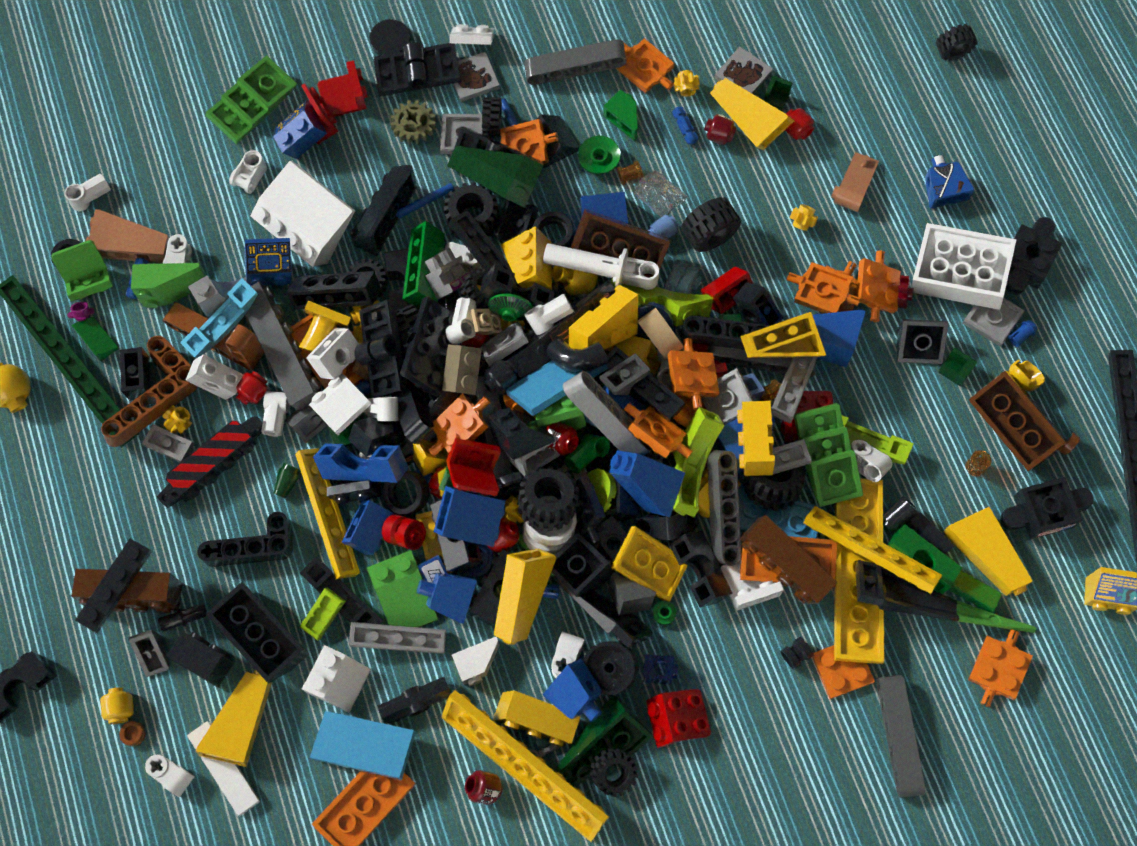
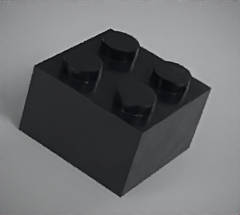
[167,631,234,688]

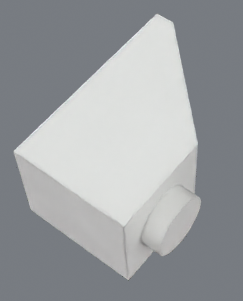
[452,637,500,686]

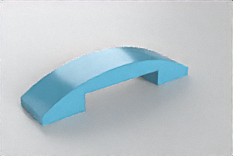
[180,278,258,358]

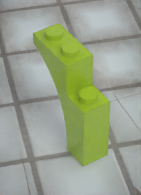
[611,278,713,326]
[672,407,725,517]

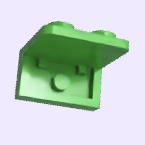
[51,240,113,302]
[535,395,586,430]

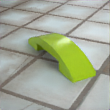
[842,415,914,465]

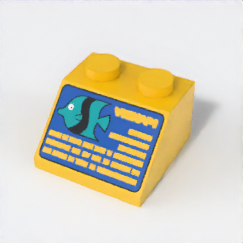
[1084,567,1137,615]

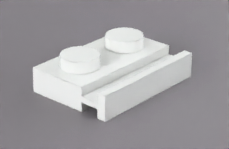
[450,24,494,45]

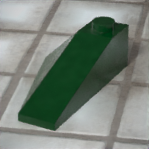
[447,145,544,208]
[554,695,653,787]

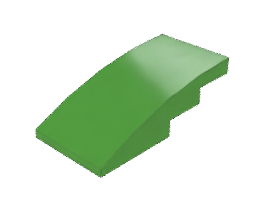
[205,55,297,144]
[794,403,863,507]

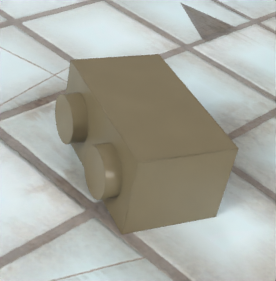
[442,344,482,395]

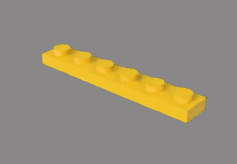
[295,448,360,580]
[804,506,942,593]

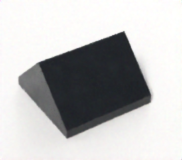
[537,114,580,169]
[897,319,949,364]

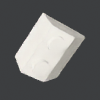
[309,374,372,435]
[302,645,371,713]

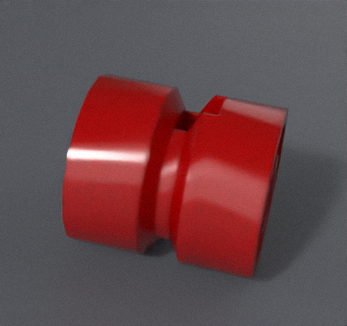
[382,514,426,550]

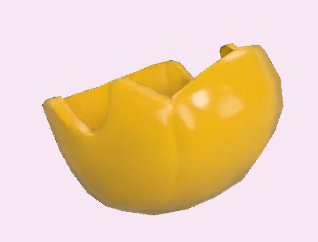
[1009,359,1045,391]

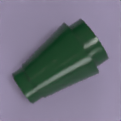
[273,463,300,498]

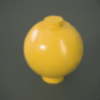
[552,266,598,296]
[0,363,31,413]

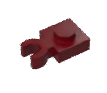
[898,275,914,309]

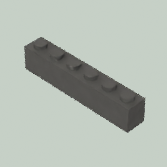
[246,282,321,410]

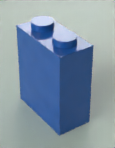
[434,486,505,547]

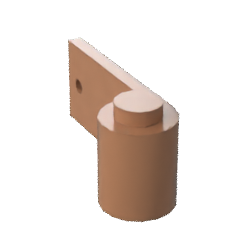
[831,152,879,212]

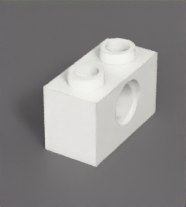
[307,328,359,379]
[186,354,244,400]

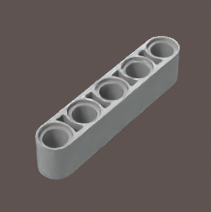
[563,371,653,456]

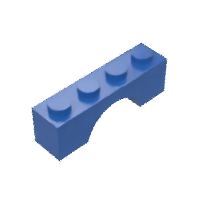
[313,443,409,483]

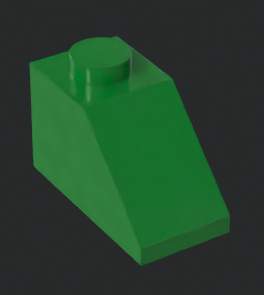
[603,89,638,141]

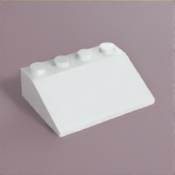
[250,161,355,267]
[912,223,1016,310]

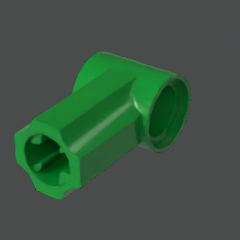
[564,433,610,474]

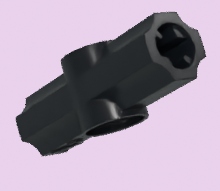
[377,677,451,725]

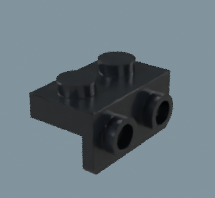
[495,199,539,244]
[327,480,381,504]

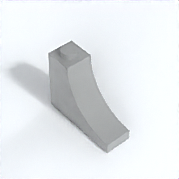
[188,275,265,319]

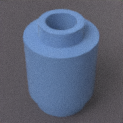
[647,215,678,239]

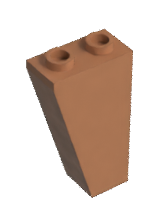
[86,209,169,263]

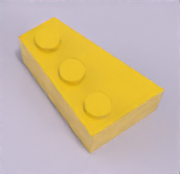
[501,226,552,290]
[569,285,638,350]
[740,312,826,358]
[737,401,775,476]
[493,690,581,747]

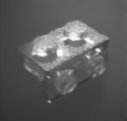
[634,170,687,217]

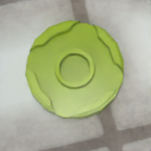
[587,469,616,513]

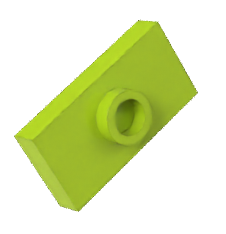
[300,588,346,641]

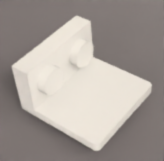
[721,560,783,611]

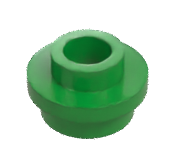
[653,601,676,625]

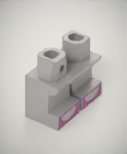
[425,248,472,300]

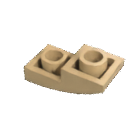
[637,308,684,360]
[471,309,502,335]

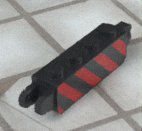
[157,416,263,509]

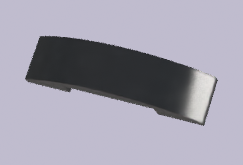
[300,556,384,625]

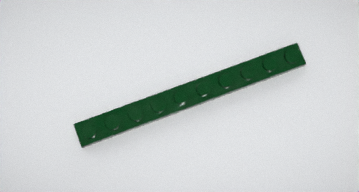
[0,275,139,448]

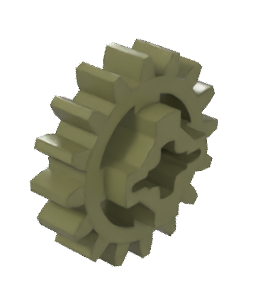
[390,100,436,145]

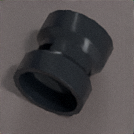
[780,637,814,670]

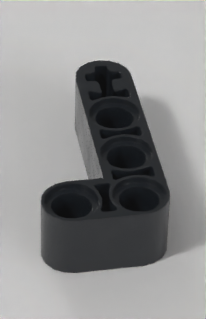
[197,511,293,567]

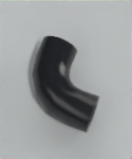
[547,339,608,373]

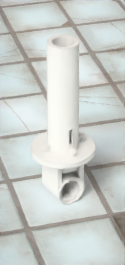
[543,243,659,290]

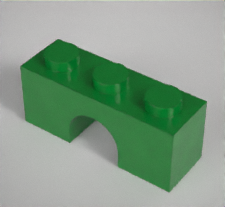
[888,525,963,594]

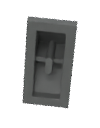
[608,572,656,616]
[128,629,169,677]

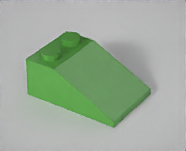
[131,263,207,309]
[367,550,438,628]

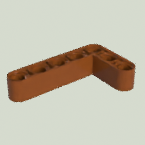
[162,302,265,371]
[101,336,198,447]

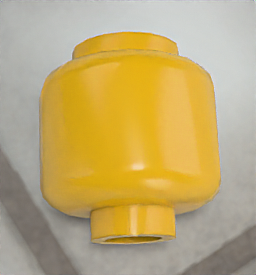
[100,687,134,724]

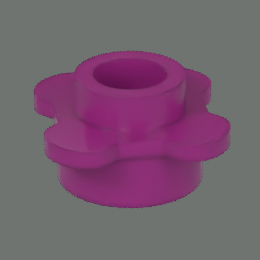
[67,302,95,321]

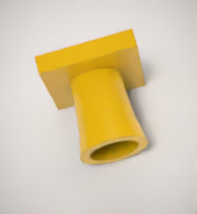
[299,301,351,352]

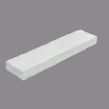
[187,721,260,816]

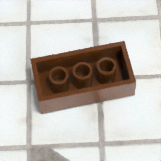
[571,209,670,278]
[969,371,1069,471]
[739,515,837,604]
[71,569,183,614]

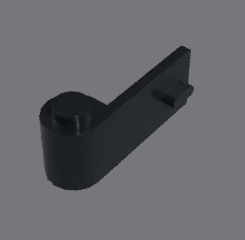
[883,496,954,555]

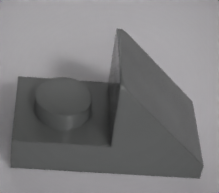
[599,353,650,396]

